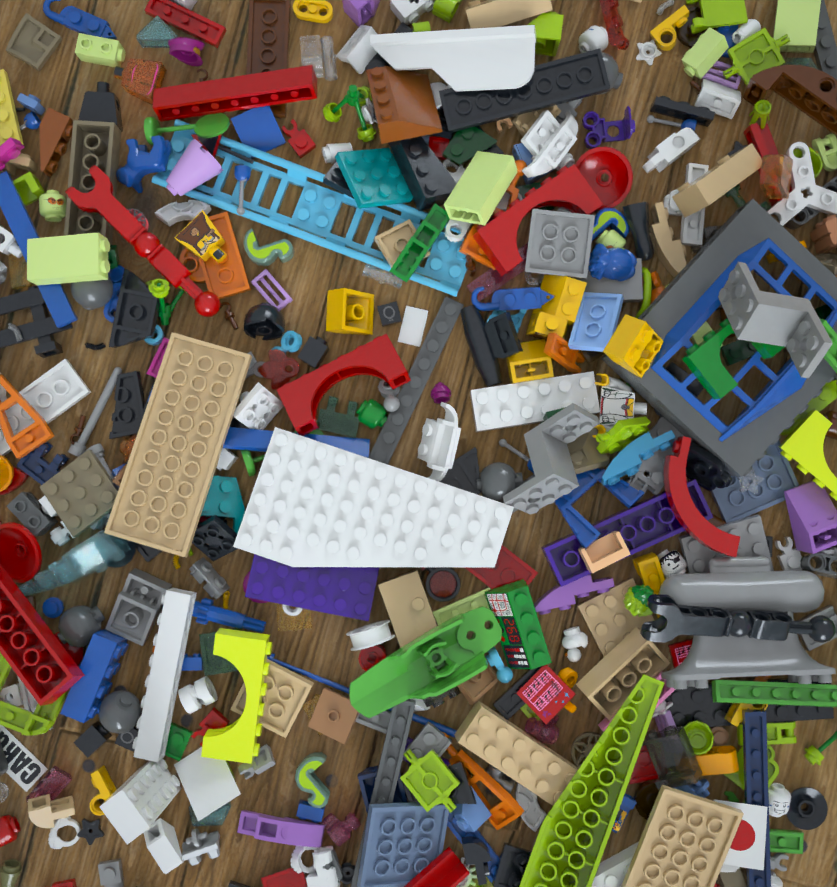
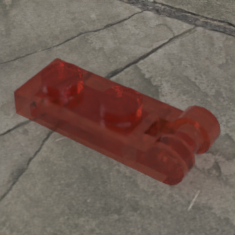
[600,0,629,50]

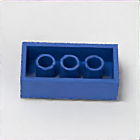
[60,629,129,723]

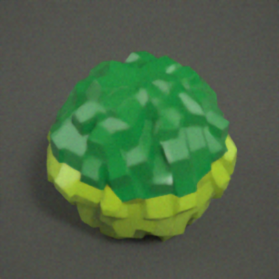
[623,585,654,617]

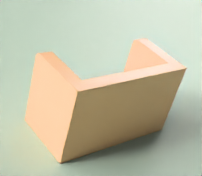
[578,531,630,573]

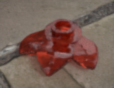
[258,349,300,390]

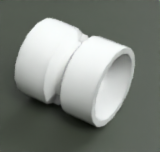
[178,676,218,714]

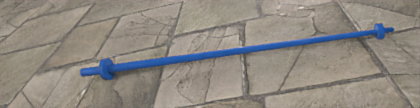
[267,653,457,738]

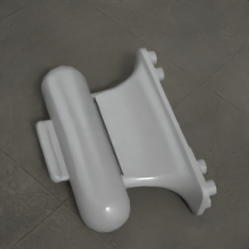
[659,556,836,689]

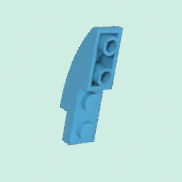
[601,430,676,486]

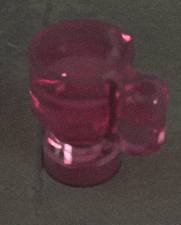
[525,715,559,745]
[321,812,361,847]

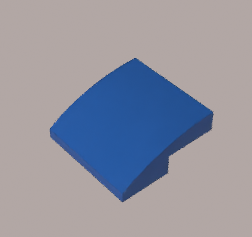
[231,106,286,159]

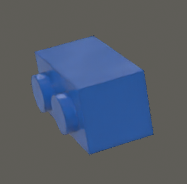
[181,653,205,671]
[296,800,325,823]

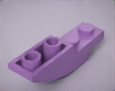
[534,574,615,615]
[237,810,325,848]

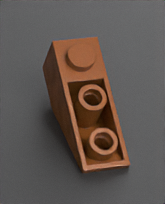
[39,107,73,178]

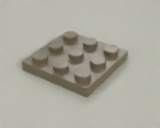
[40,449,119,537]

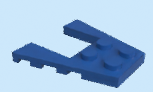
[554,468,644,550]

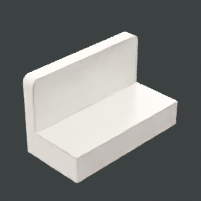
[336,25,377,74]
[694,79,741,119]

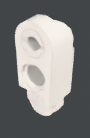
[642,127,700,173]

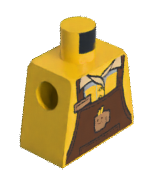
[175,210,227,263]
[525,311,568,341]

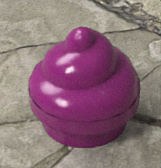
[431,382,451,404]

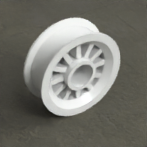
[346,620,395,651]

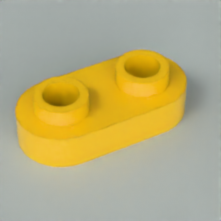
[293,0,333,24]

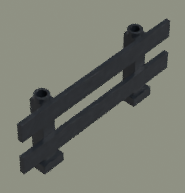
[0,284,73,358]

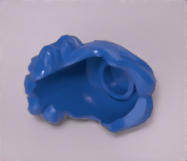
[588,243,637,281]

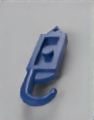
[43,0,117,39]
[471,286,554,311]

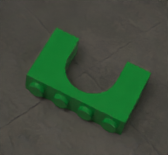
[682,318,784,400]

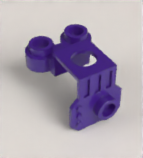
[582,106,635,149]

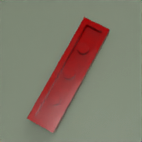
[144,0,227,48]

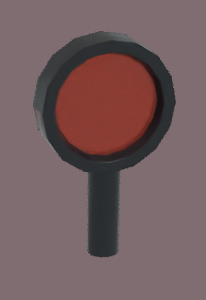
[425,567,461,602]

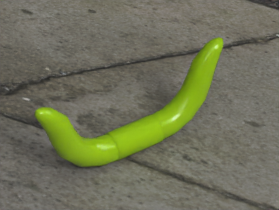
[635,267,652,319]

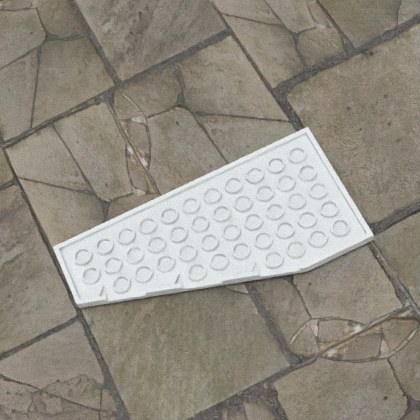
[233,427,514,567]

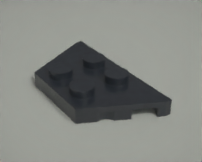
[109,269,160,348]
[439,447,482,495]

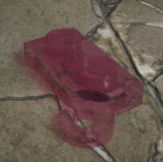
[26,765,72,803]

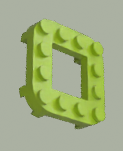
[0,653,70,736]

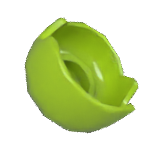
[681,721,714,755]

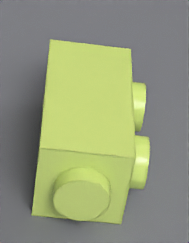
[681,27,729,80]
[75,33,125,67]

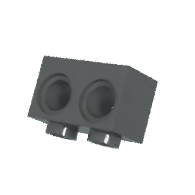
[7,492,58,536]

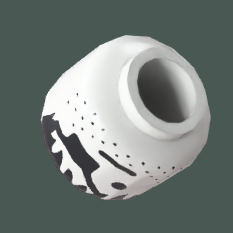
[658,549,687,579]

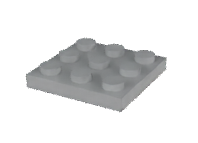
[525,209,595,279]

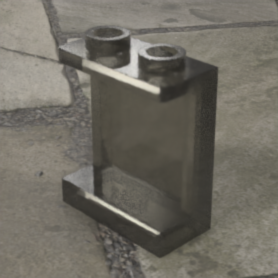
[642,725,703,790]

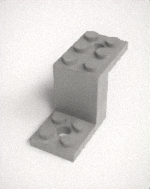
[718,262,833,378]
[503,403,600,515]

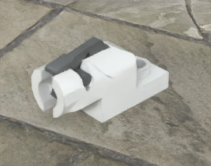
[306,846,344,887]

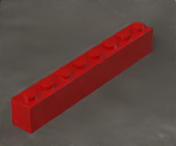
[152,65,317,122]

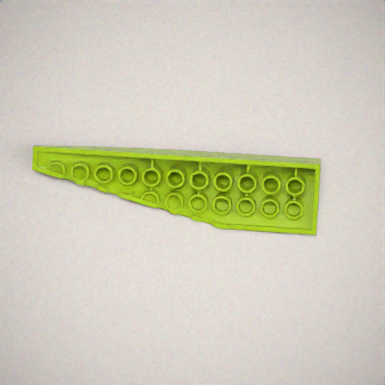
[519,674,665,887]

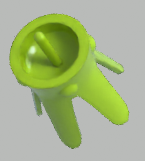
[749,100,772,129]

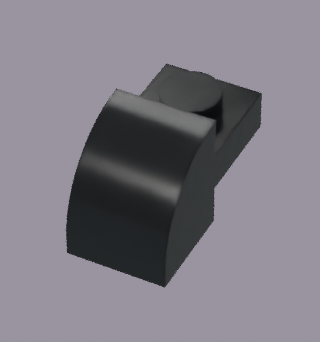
[462,836,491,885]

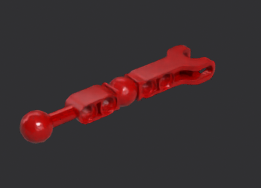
[65,165,221,317]

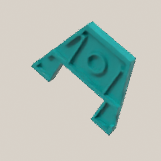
[201,476,245,534]

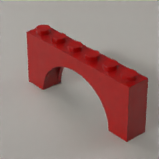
[473,164,603,277]
[277,333,411,436]

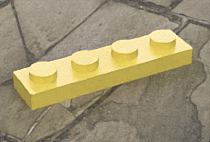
[0,69,24,146]

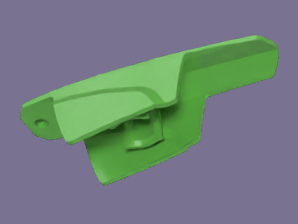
[349,606,502,718]

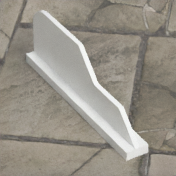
[370,25,536,92]

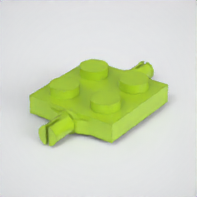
[722,28,790,86]
[596,416,651,454]
[400,749,460,813]

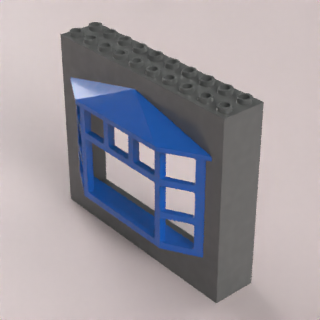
[601,199,837,477]

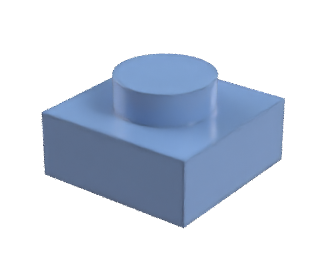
[17,93,45,116]

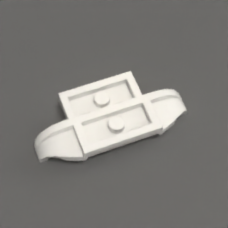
[520,110,578,178]
[417,402,461,482]

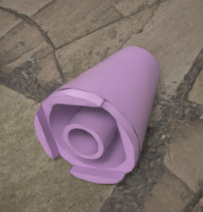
[166,139,223,196]

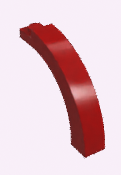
[664,436,740,557]

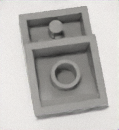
[576,258,643,303]
[105,568,172,646]

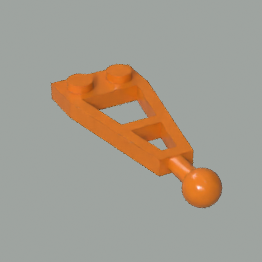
[459,160,527,270]
[0,374,54,459]
[442,732,524,830]

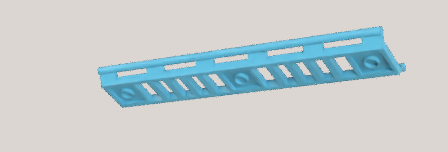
[152,119,470,297]

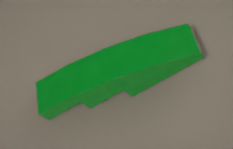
[389,204,450,283]

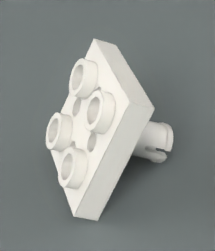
[233,382,284,430]

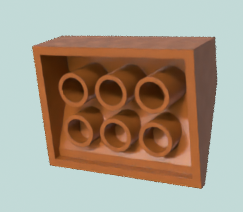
[366,66,442,144]

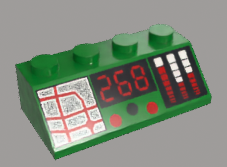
[484,579,552,669]

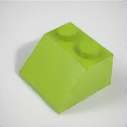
[528,12,564,56]

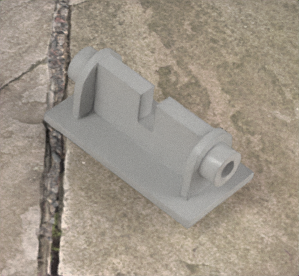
[189,557,230,600]

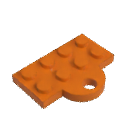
[179,211,251,299]

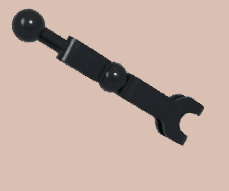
[640,594,836,643]

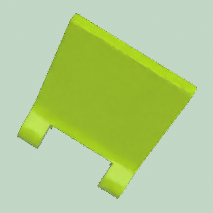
[686,0,748,34]

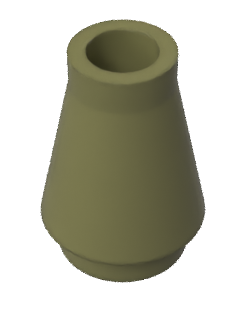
[0,859,22,887]

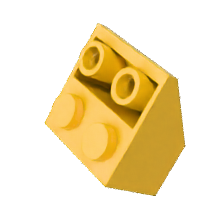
[603,314,664,378]
[506,339,554,384]

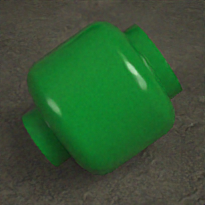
[356,399,388,429]

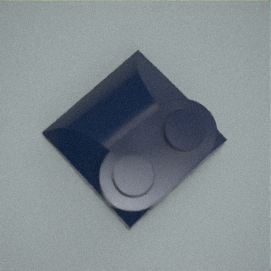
[358,765,408,813]

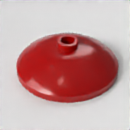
[575,147,633,210]
[0,522,42,583]

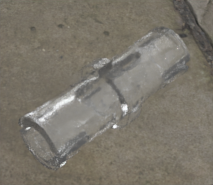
[320,36,338,81]
[362,263,403,289]

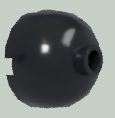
[244,303,285,341]

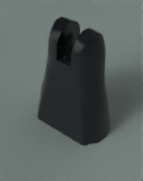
[623,202,654,261]

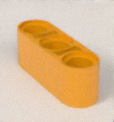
[674,745,739,777]

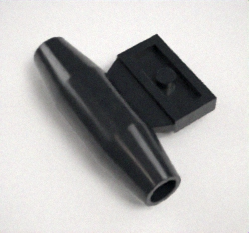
[460,305,523,387]

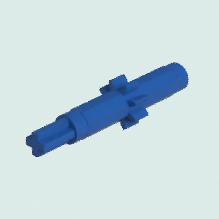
[192,598,266,633]

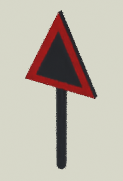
[191,133,254,164]

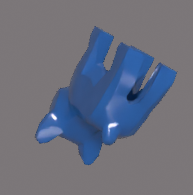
[116,135,172,193]

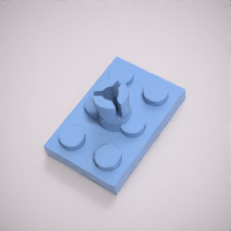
[568,292,624,352]

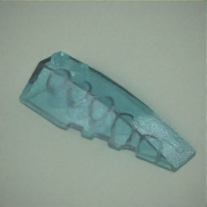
[19,530,131,596]

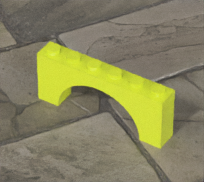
[778,409,837,501]
[201,628,272,764]

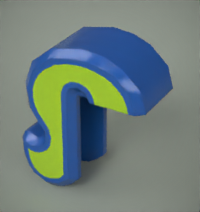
[592,207,629,241]

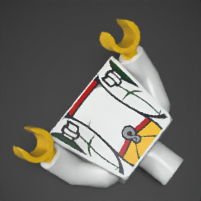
[592,373,647,438]

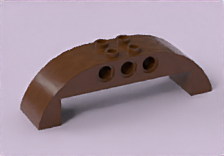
[743,65,837,136]

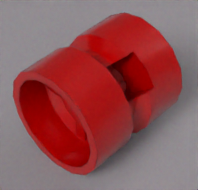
[358,644,387,671]

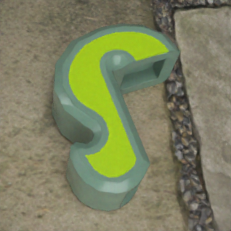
[243,228,295,266]
[295,752,330,808]

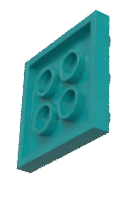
[335,148,414,209]

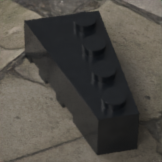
[388,136,457,211]

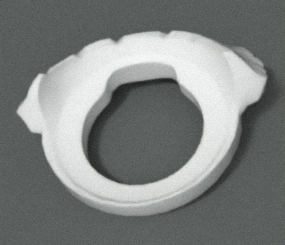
[48,816,81,849]
[291,846,319,874]

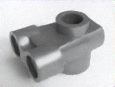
[485,764,516,793]

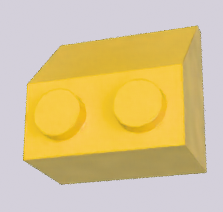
[532,275,587,326]
[326,288,374,335]

